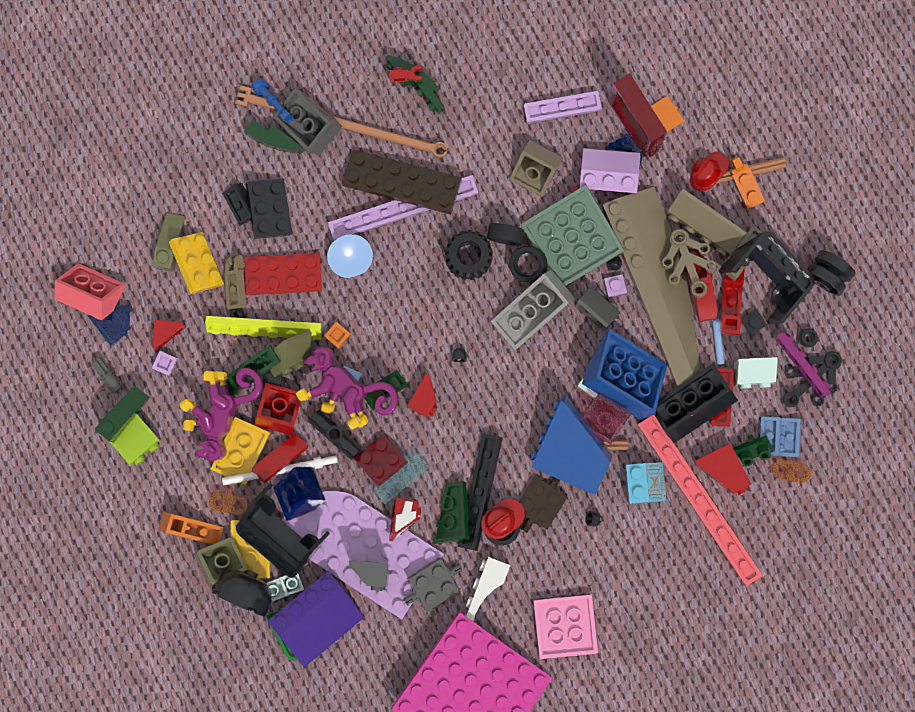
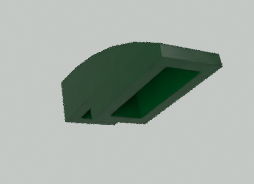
[244,119,304,154]

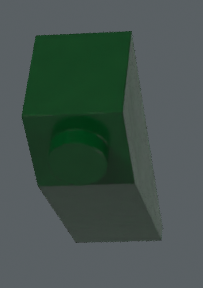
[94,386,150,443]

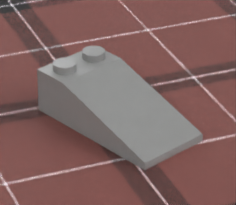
[491,270,576,350]

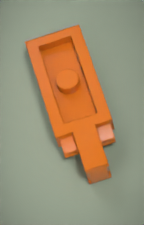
[730,156,765,209]

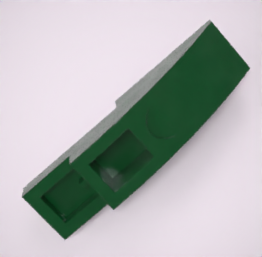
[385,55,444,115]

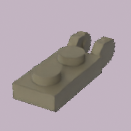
[224,255,246,310]

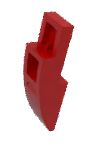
[685,246,718,322]

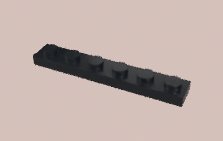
[457,434,503,551]

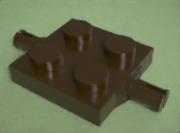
[519,477,568,533]

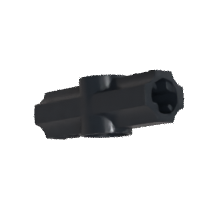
[308,410,362,460]

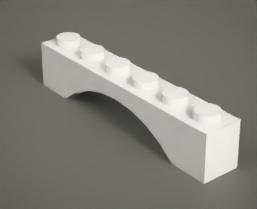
[463,557,510,621]

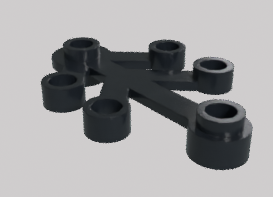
[783,351,842,408]

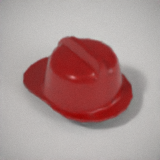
[689,152,729,191]
[481,499,525,539]

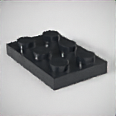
[245,179,292,239]

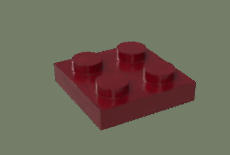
[354,433,408,487]

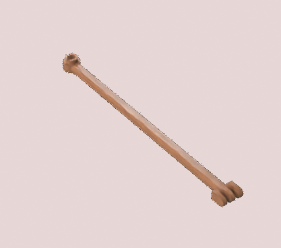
[234,85,448,158]

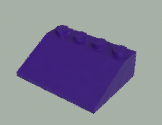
[267,571,365,667]

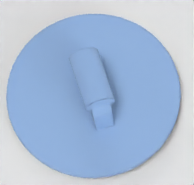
[327,234,373,278]

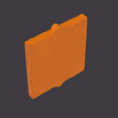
[651,95,684,132]

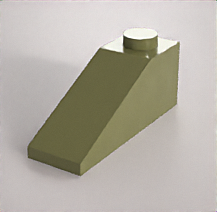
[152,213,185,272]

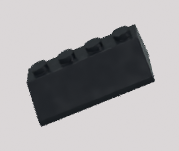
[654,364,738,443]

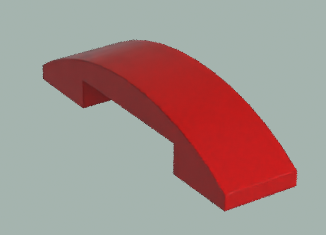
[720,268,745,336]

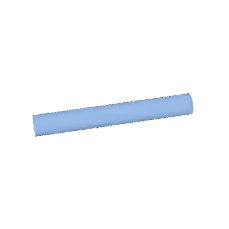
[712,307,725,365]

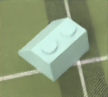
[733,357,778,389]

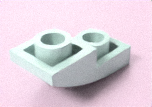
[266,574,304,602]

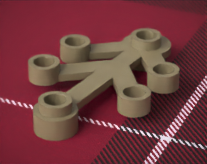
[662,229,717,298]

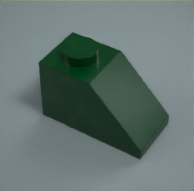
[364,370,408,410]

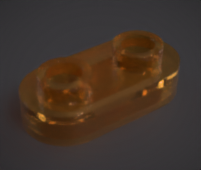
[771,460,811,483]
[209,492,248,515]

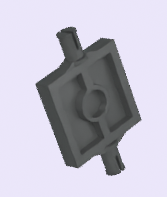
[403,558,462,612]

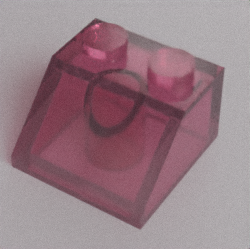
[582,393,632,444]

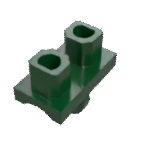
[734,434,774,467]

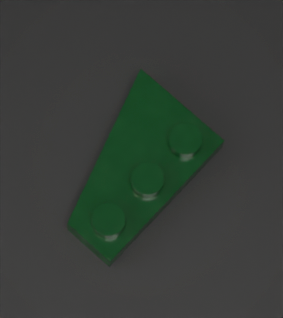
[432,481,469,544]

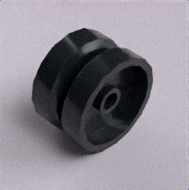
[807,250,856,296]

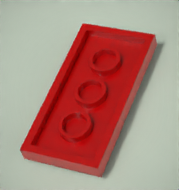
[244,253,322,296]

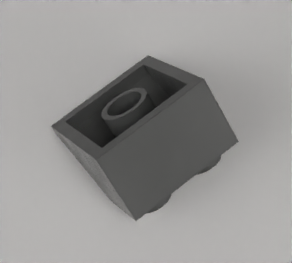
[575,287,620,332]
[349,560,390,591]

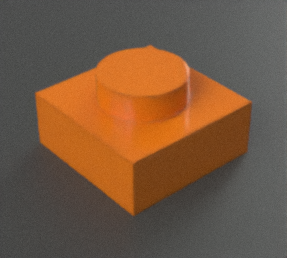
[324,322,351,349]

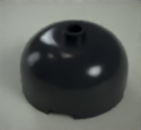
[212,570,272,617]

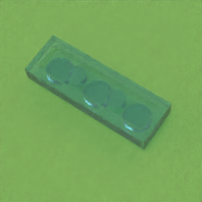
[373,453,429,505]

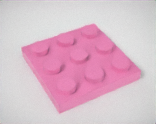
[534,595,598,659]

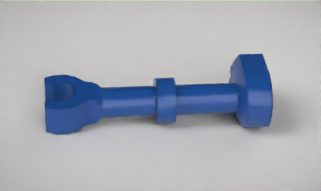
[251,78,294,124]

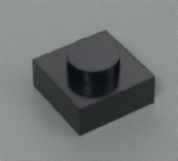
[741,309,767,336]

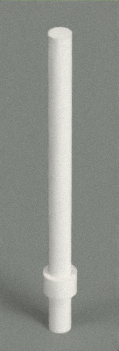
[222,455,337,486]

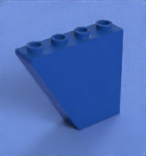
[531,395,612,495]

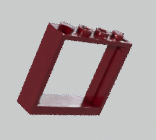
[608,73,667,157]

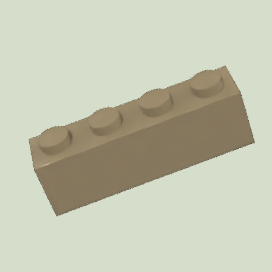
[666,189,747,257]

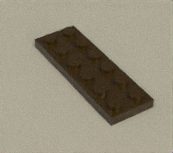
[342,149,462,215]

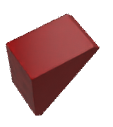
[152,320,186,351]

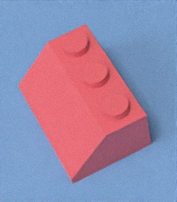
[55,263,125,320]

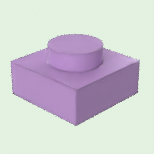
[604,274,627,298]
[152,351,178,376]

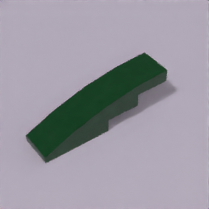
[217,345,281,396]

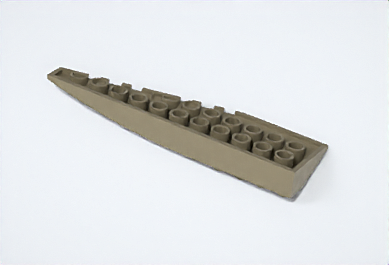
[601,187,701,388]

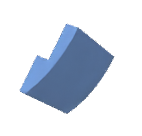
[760,416,802,458]

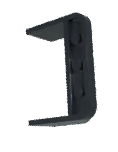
[718,232,815,324]
[236,483,330,578]

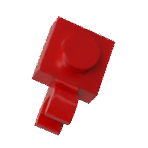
[389,66,422,83]

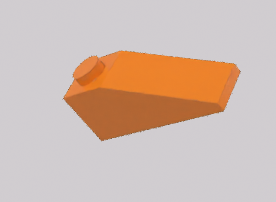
[158,512,224,545]

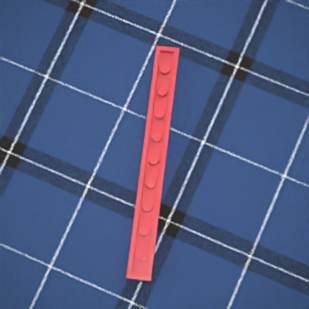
[638,415,763,586]

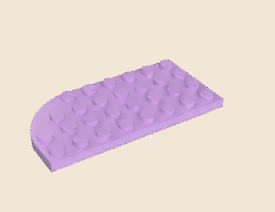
[282,491,444,619]

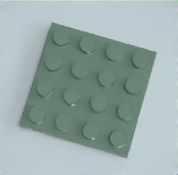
[521,185,625,287]

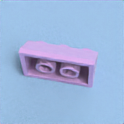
[580,148,640,193]

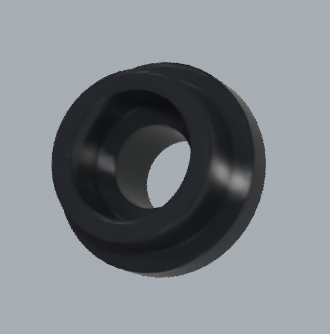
[798,328,818,348]

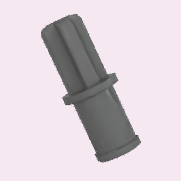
[92,358,123,394]

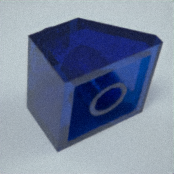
[273,467,326,521]

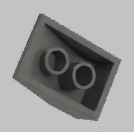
[273,87,342,156]

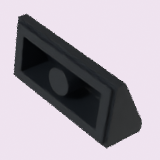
[222,183,251,226]

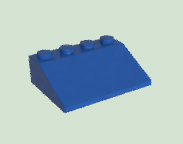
[582,329,667,420]

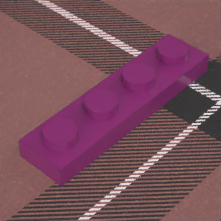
[774,331,831,399]

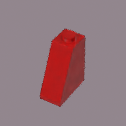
[694,443,752,495]

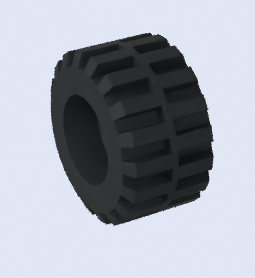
[445,230,493,280]

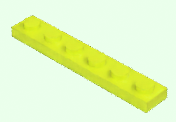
[205,316,322,341]

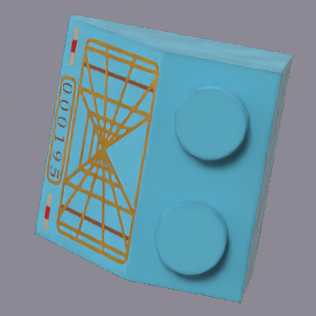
[624,462,666,504]

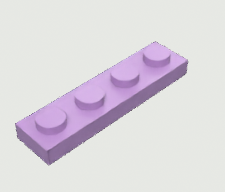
[524,91,602,124]

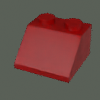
[254,383,301,435]

